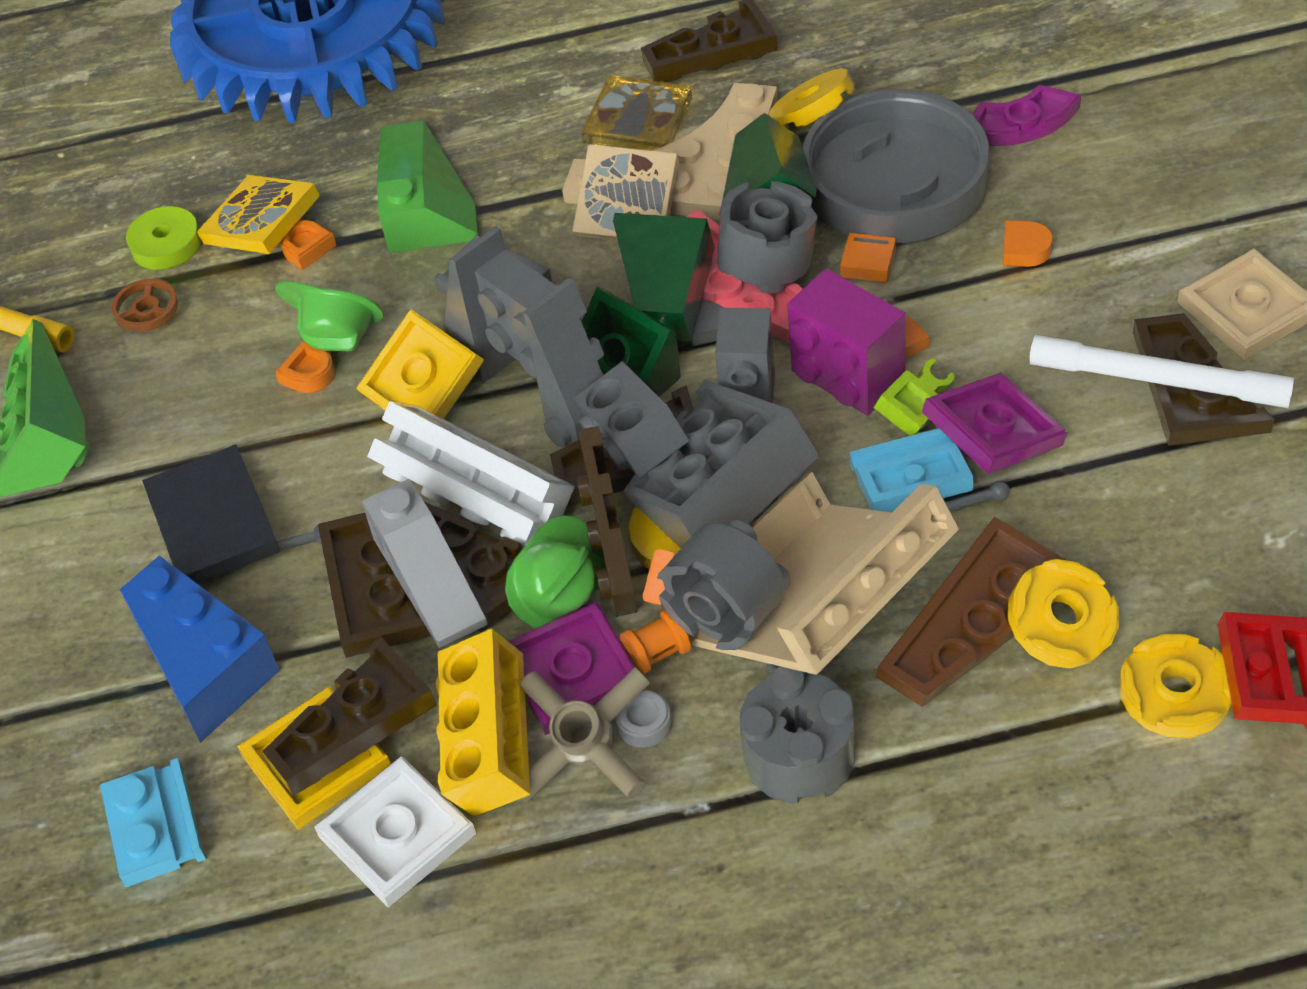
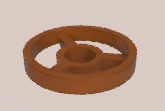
[112,279,178,332]

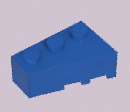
[119,556,279,743]

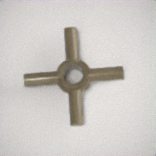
[520,667,650,801]

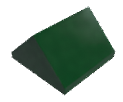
[582,287,681,397]

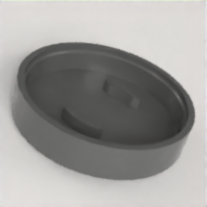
[803,89,989,243]

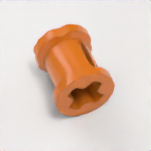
[620,609,691,675]

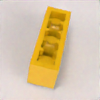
[436,629,530,817]

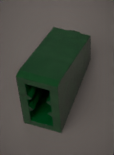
[719,113,817,216]
[613,213,715,341]

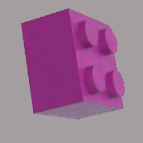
[787,268,906,416]

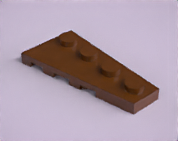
[875,516,1065,707]

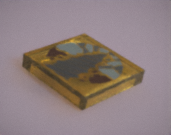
[581,75,692,151]

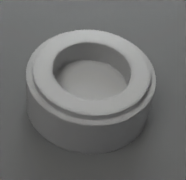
[615,690,672,748]

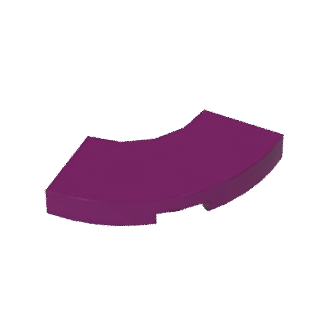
[973,84,1081,146]

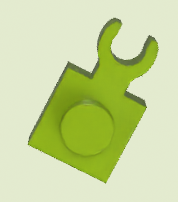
[873,359,955,436]

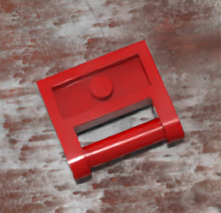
[1217,612,1307,729]

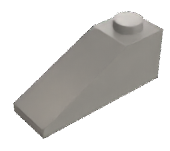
[362,479,488,648]

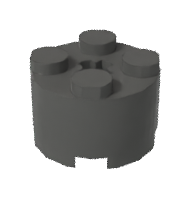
[717,181,817,293]
[657,519,790,650]
[739,667,855,803]

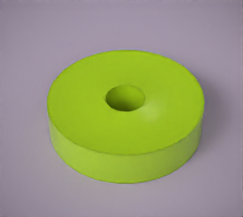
[126,206,201,270]

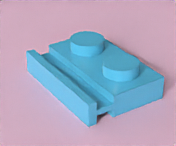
[849,428,973,512]
[100,758,206,887]

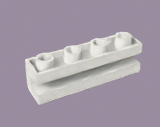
[367,401,575,546]

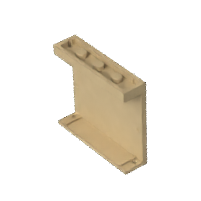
[687,471,959,675]

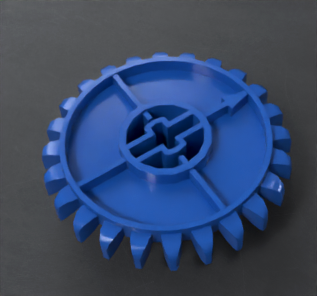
[170,0,445,122]

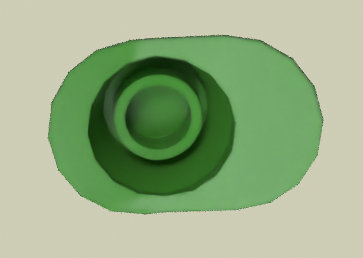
[275,281,384,352]
[505,515,605,628]

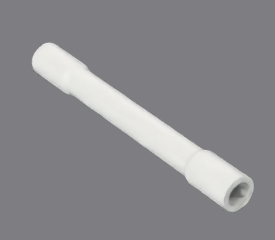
[1030,335,1295,408]

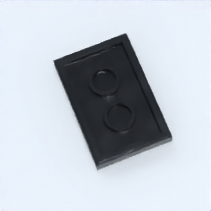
[142,444,281,584]

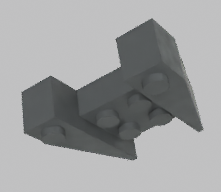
[444,226,604,447]

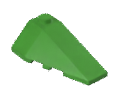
[377,120,479,253]
[0,319,90,498]

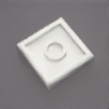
[314,756,476,908]

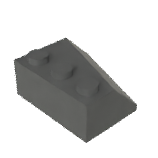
[623,380,819,548]

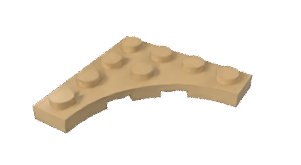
[562,83,778,219]

